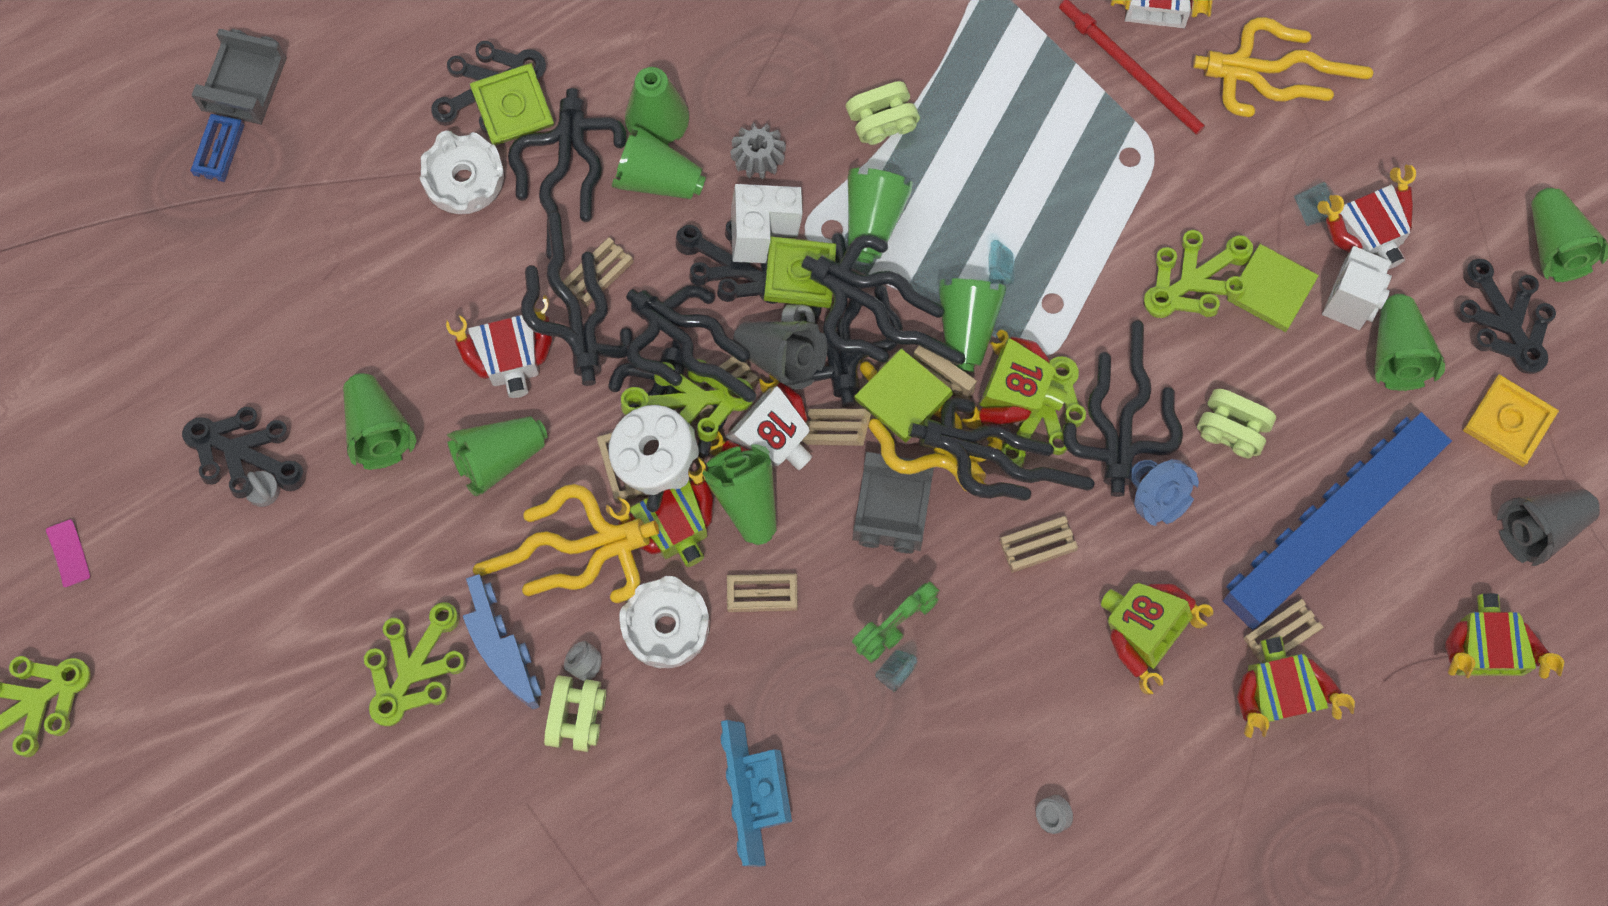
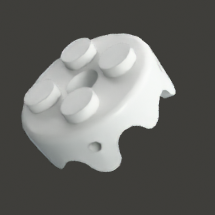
[419,131,504,214]
[609,405,699,495]
[620,576,710,668]

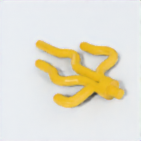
[1193,17,1374,117]
[860,361,1003,491]
[473,484,659,603]

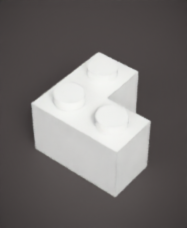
[731,184,803,263]
[1322,246,1392,330]

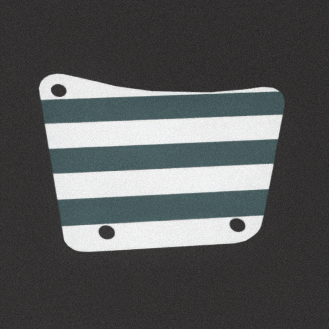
[805,0,1155,356]

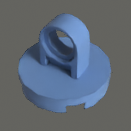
[1132,459,1199,526]

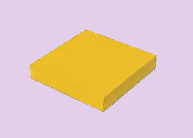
[1463,374,1559,467]

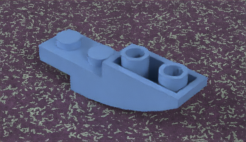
[463,574,542,710]

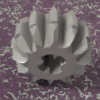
[730,122,786,180]

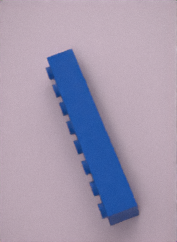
[1223,412,1452,631]

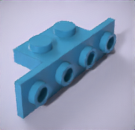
[721,720,792,867]

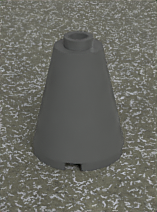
[733,321,827,389]
[1497,489,1600,566]

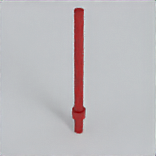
[1059,0,1205,135]

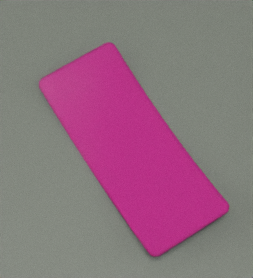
[46,519,90,588]

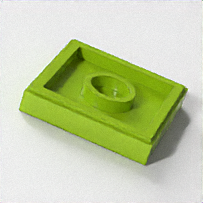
[470,63,554,146]
[764,236,836,308]
[1227,244,1319,332]
[855,349,953,443]

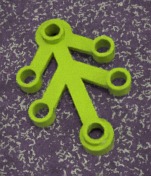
[1144,230,1253,318]
[1001,356,1086,467]
[621,359,753,442]
[364,602,466,726]
[0,656,91,757]

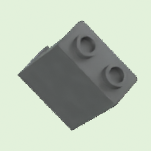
[192,29,287,125]
[852,452,934,554]

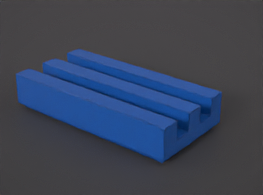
[190,114,245,182]

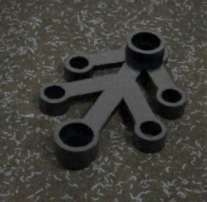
[431,41,546,133]
[675,220,779,304]
[1457,259,1556,374]
[182,407,305,498]

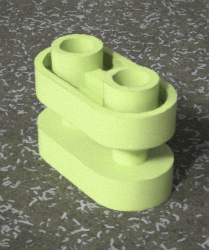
[845,81,920,145]
[1197,389,1277,458]
[544,675,606,752]

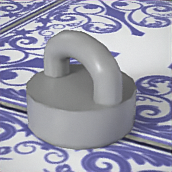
[781,304,815,323]
[243,471,280,507]
[564,641,602,681]
[1036,795,1073,834]

